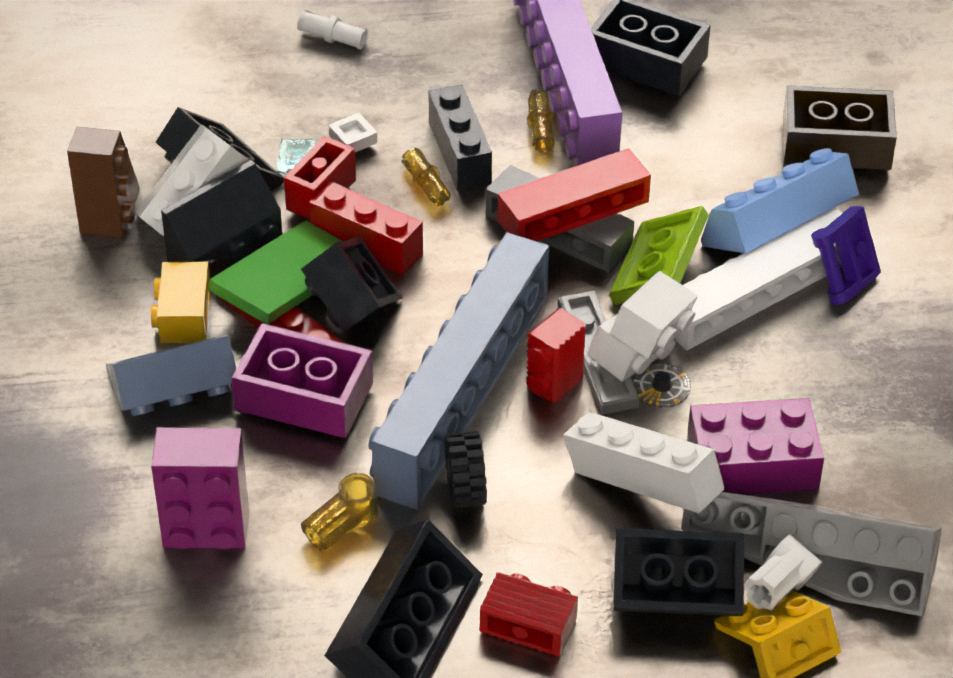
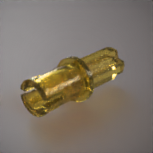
[527,89,555,152]
[401,148,451,206]

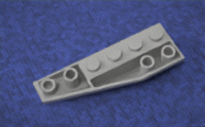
[681,492,942,616]

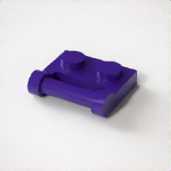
[811,206,881,305]

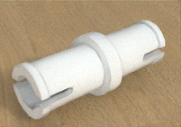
[297,10,368,50]

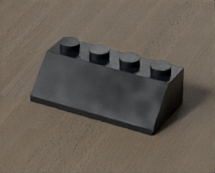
[324,519,483,678]

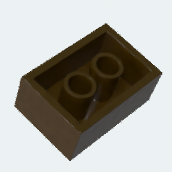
[783,85,897,170]

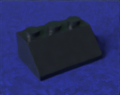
[156,107,284,191]
[161,160,283,279]
[613,528,744,617]

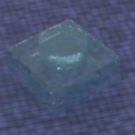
[278,138,317,173]

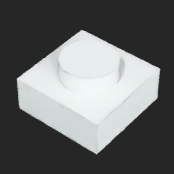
[329,113,378,152]

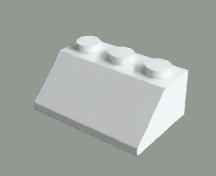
[136,124,249,236]

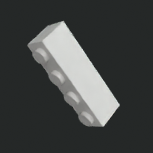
[563,412,724,513]

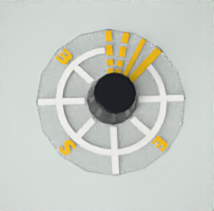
[633,364,691,407]

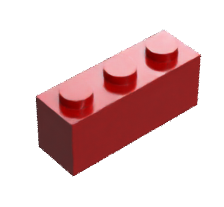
[309,181,423,275]

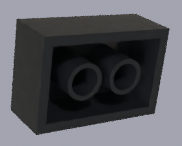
[591,0,711,96]

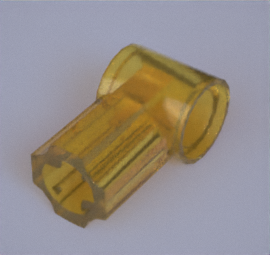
[301,473,378,551]

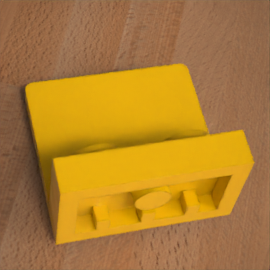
[714,590,842,678]

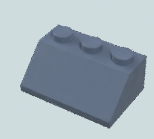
[105,335,237,416]

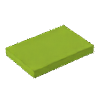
[609,206,709,305]

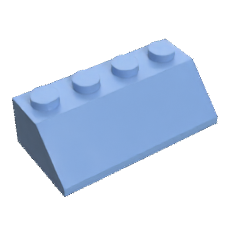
[701,148,859,254]

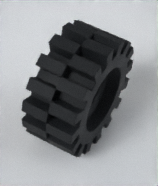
[444,431,487,508]

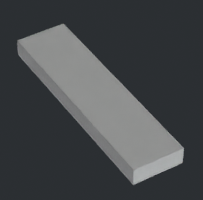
[558,291,639,415]

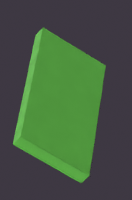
[208,220,342,325]

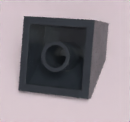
[301,236,403,332]

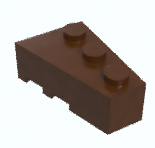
[67,126,140,238]

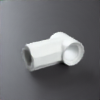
[744,534,822,611]

